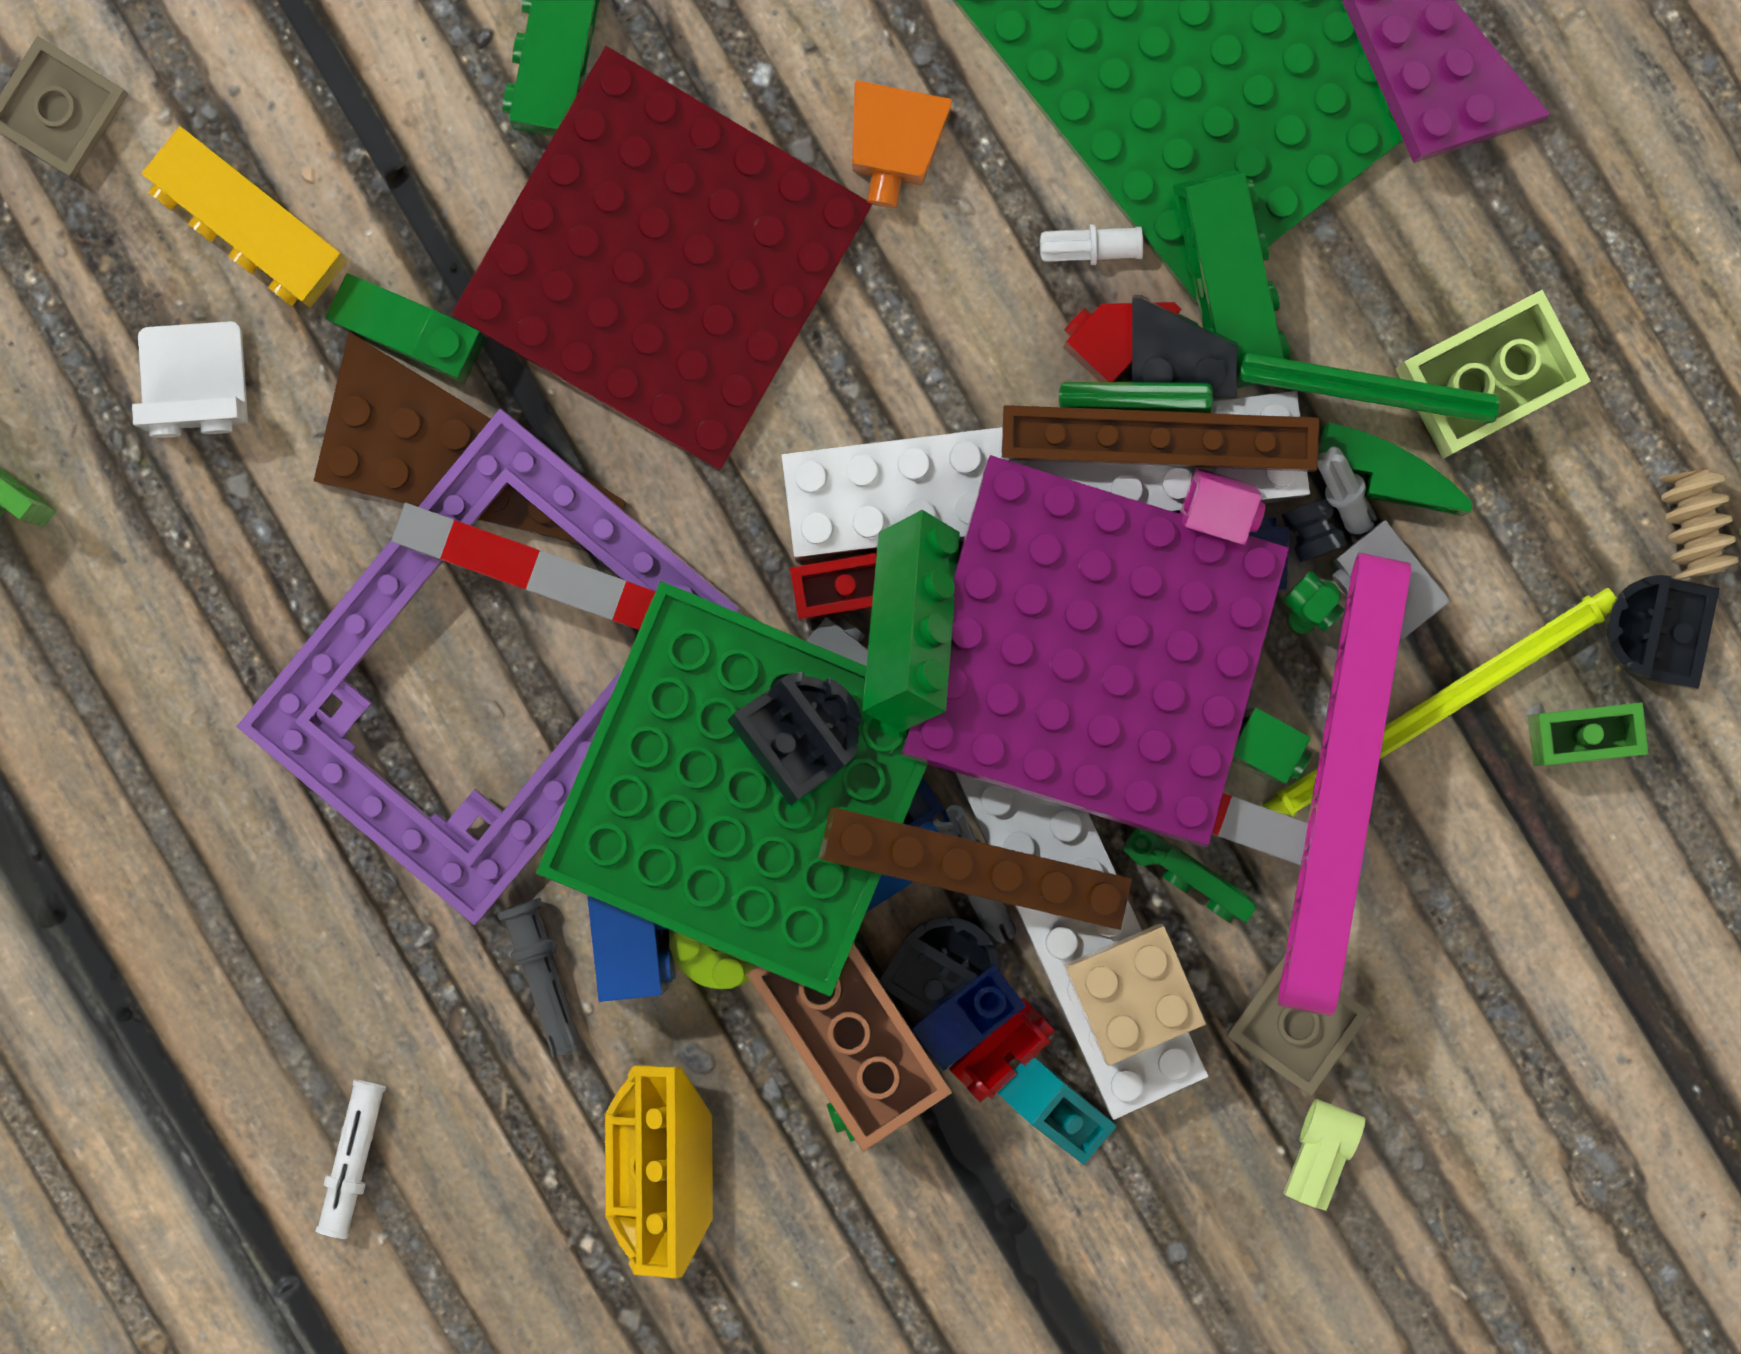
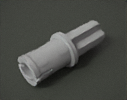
[1317,447,1377,534]

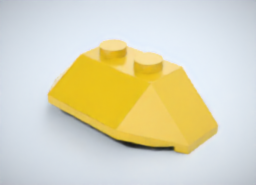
[605,1065,713,1279]

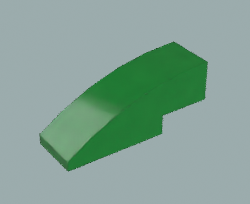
[1317,422,1473,516]

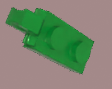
[1122,827,1256,923]

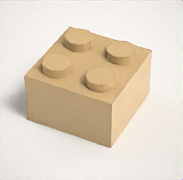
[1063,924,1206,1066]

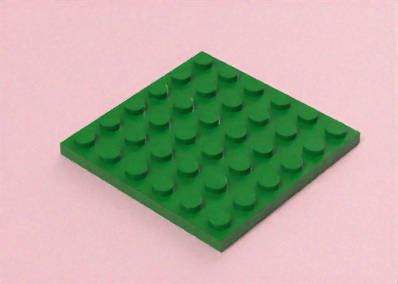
[536,581,928,997]

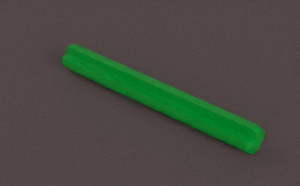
[1240,353,1500,423]

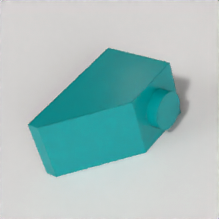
[997,1057,1117,1165]

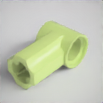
[1283,1099,1365,1211]

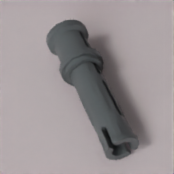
[496,898,583,1057]

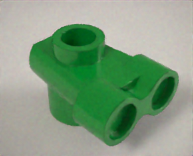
[1282,570,1345,635]

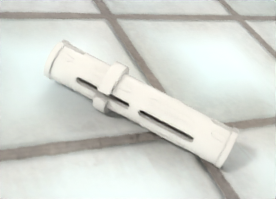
[316,1079,386,1239]

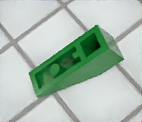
[325,273,486,385]

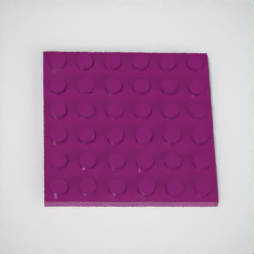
[901,455,1289,848]

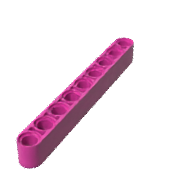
[1278,552,1411,1017]

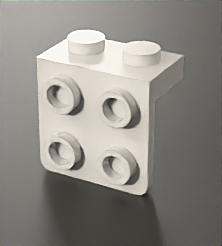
[132,321,248,438]

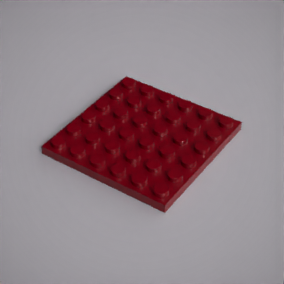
[451,45,873,471]

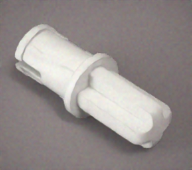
[1040,224,1143,265]

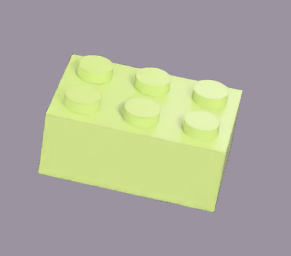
[1395,290,1591,459]

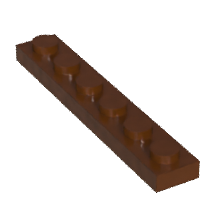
[1001,405,1319,472]
[818,807,1132,930]

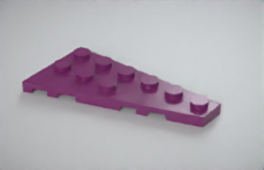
[1342,0,1551,163]

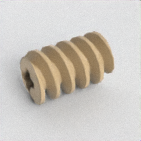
[1658,469,1739,579]

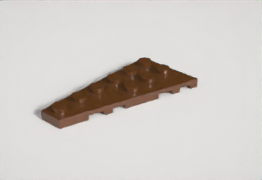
[314,332,626,544]

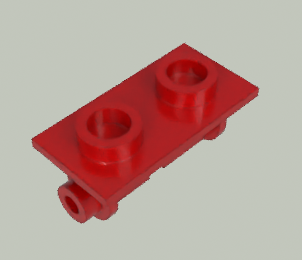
[949,997,1055,1103]

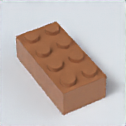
[747,942,952,1152]

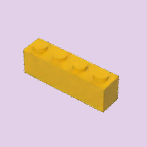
[141,125,348,308]

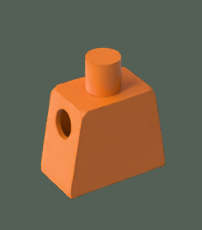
[852,80,952,208]

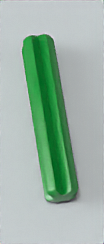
[1058,382,1214,413]

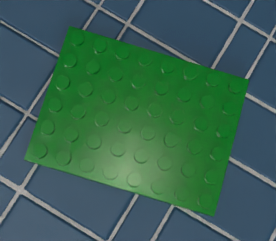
[952,0,1403,305]

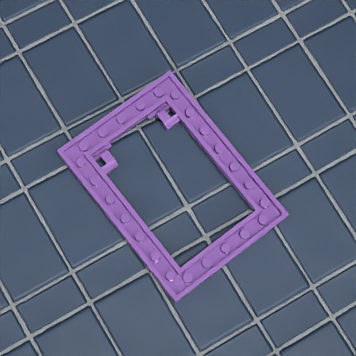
[236,409,740,926]

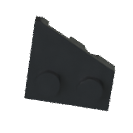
[1132,295,1238,398]

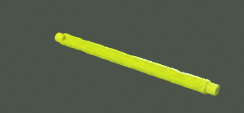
[1261,588,1616,817]

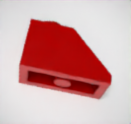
[1063,302,1182,382]

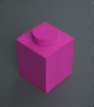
[1180,467,1265,545]

